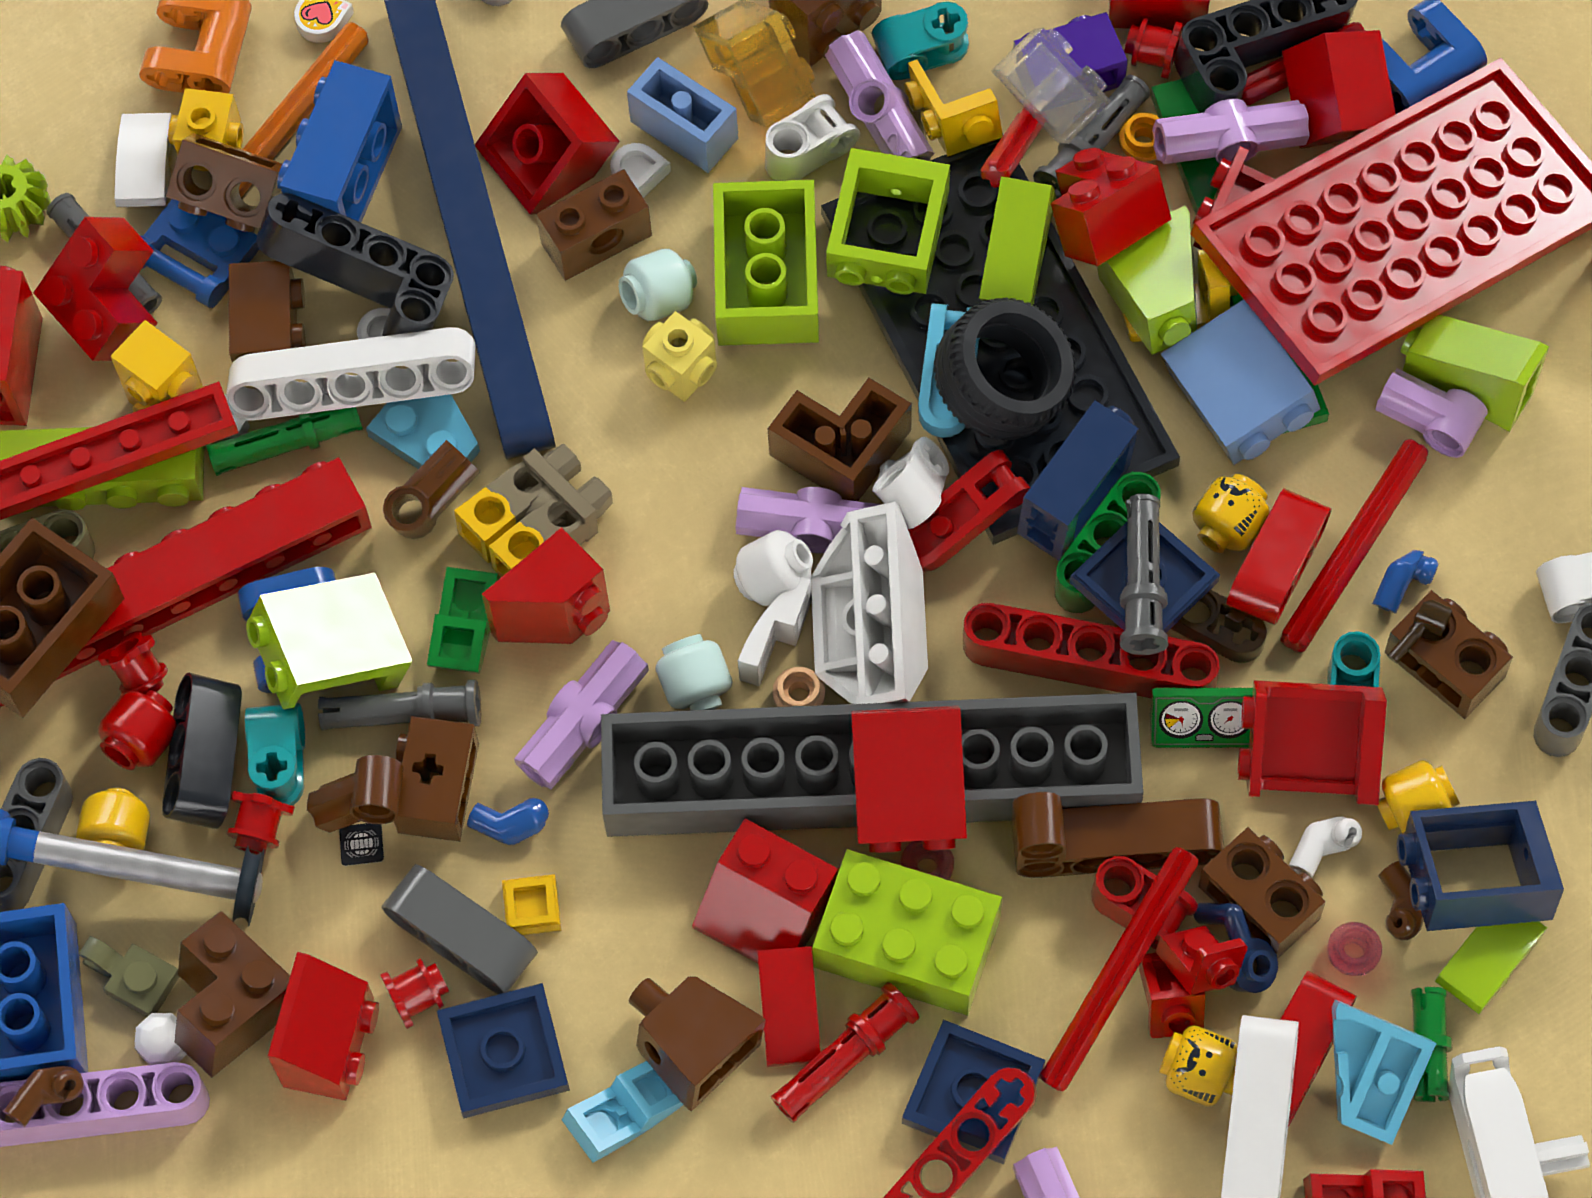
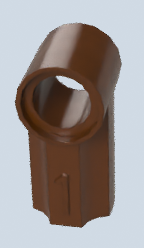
[383,440,480,539]
[307,755,404,833]

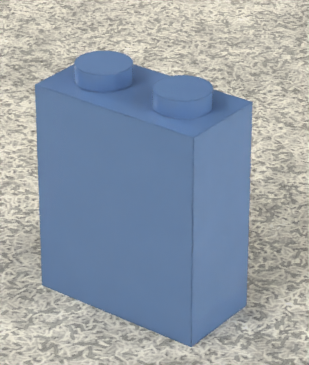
[1161,300,1320,465]

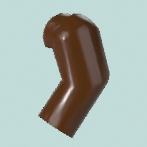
[1378,861,1424,940]
[3,1066,84,1127]

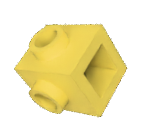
[642,311,717,402]

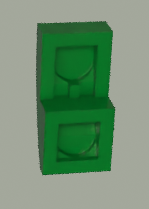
[427,567,500,674]

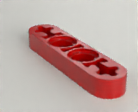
[883,1067,1037,1198]

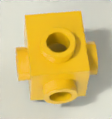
[168,88,244,171]

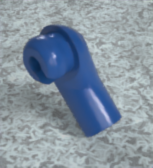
[1372,550,1439,614]
[467,798,549,845]

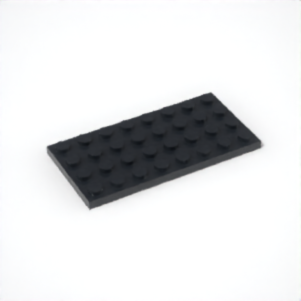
[821,134,1180,545]

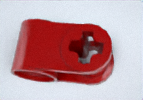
[1091,856,1198,949]

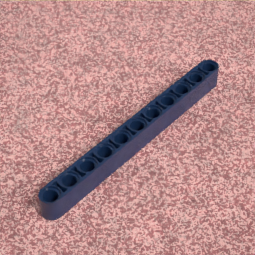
[384,0,556,460]

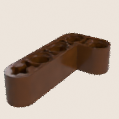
[1011,792,1224,878]

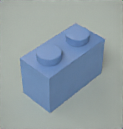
[627,57,738,173]

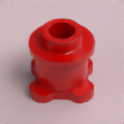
[1124,17,1183,79]
[97,631,168,694]
[227,791,295,855]
[380,958,449,1029]

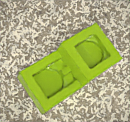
[1435,921,1548,1014]

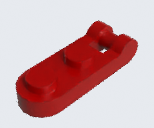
[908,450,1030,572]

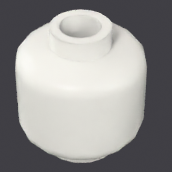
[734,530,813,607]

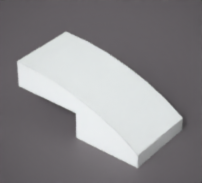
[115,113,171,207]
[738,577,812,686]

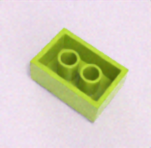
[713,180,819,346]
[812,849,1002,1016]

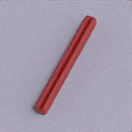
[1280,439,1429,653]
[1040,847,1198,1092]

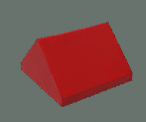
[1282,30,1396,149]

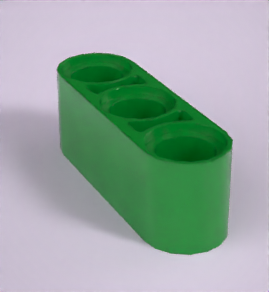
[1055,472,1161,613]

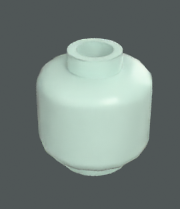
[618,249,697,321]
[656,634,733,711]

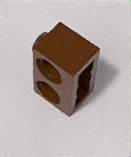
[166,133,282,232]
[1384,590,1513,719]
[1198,827,1326,959]

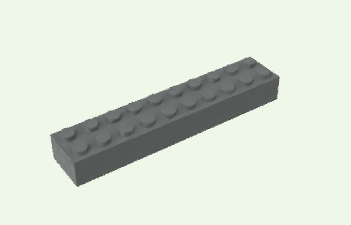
[601,693,1144,837]

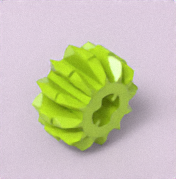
[0,154,51,243]

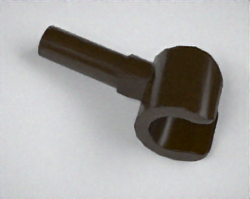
[1387,600,1452,664]

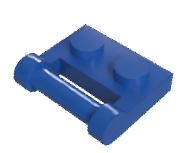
[141,199,260,308]

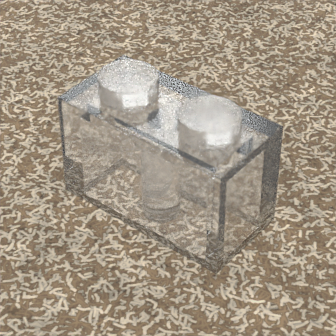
[991,28,1111,143]

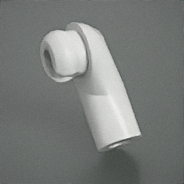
[1288,816,1362,878]

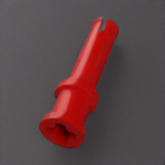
[770,982,920,1123]

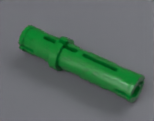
[206,407,363,476]

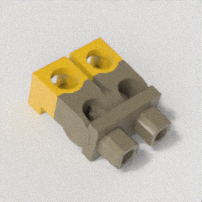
[454,444,613,577]

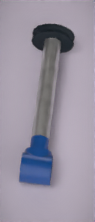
[0,809,264,927]

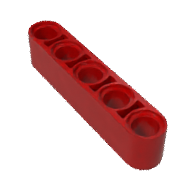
[963,603,1220,699]

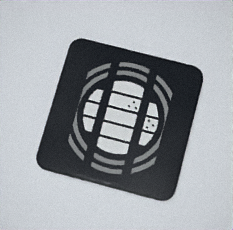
[339,823,384,866]

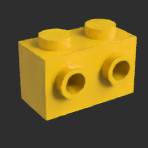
[110,320,203,412]

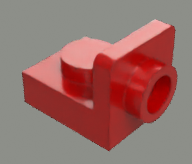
[1155,925,1248,995]
[1139,953,1206,1038]

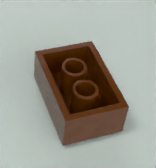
[0,518,125,718]

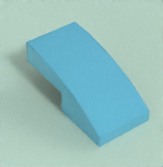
[562,1061,683,1163]

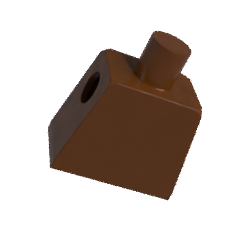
[629,976,766,1111]

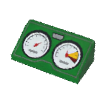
[1150,688,1253,748]

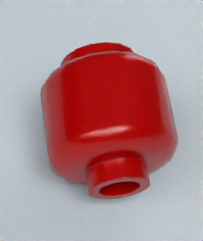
[98,690,177,770]

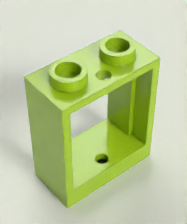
[826,148,950,294]

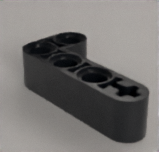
[1174,0,1358,113]
[256,193,454,336]

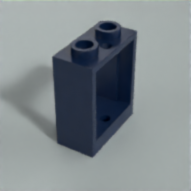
[1017,400,1139,561]
[1397,800,1564,931]

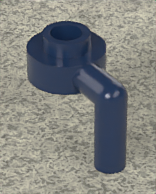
[1193,903,1278,993]

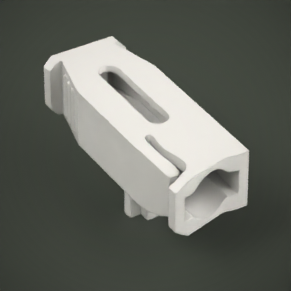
[1448,1046,1590,1198]

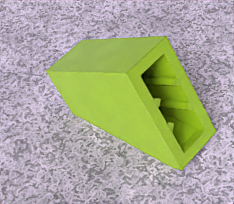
[979,177,1056,306]
[1097,206,1197,355]
[1400,314,1549,432]

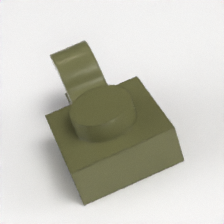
[79,936,180,1017]

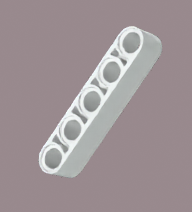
[226,327,475,421]
[1221,1015,1299,1198]

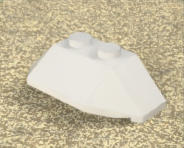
[811,502,928,704]

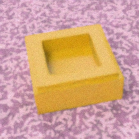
[502,874,562,935]

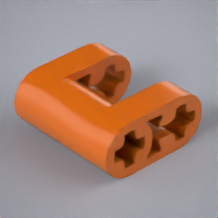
[139,0,252,93]

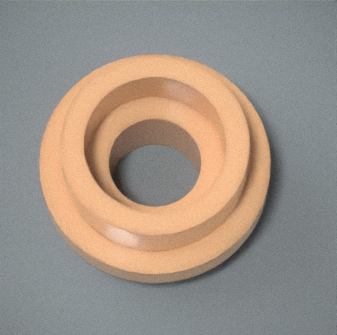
[773,667,825,707]

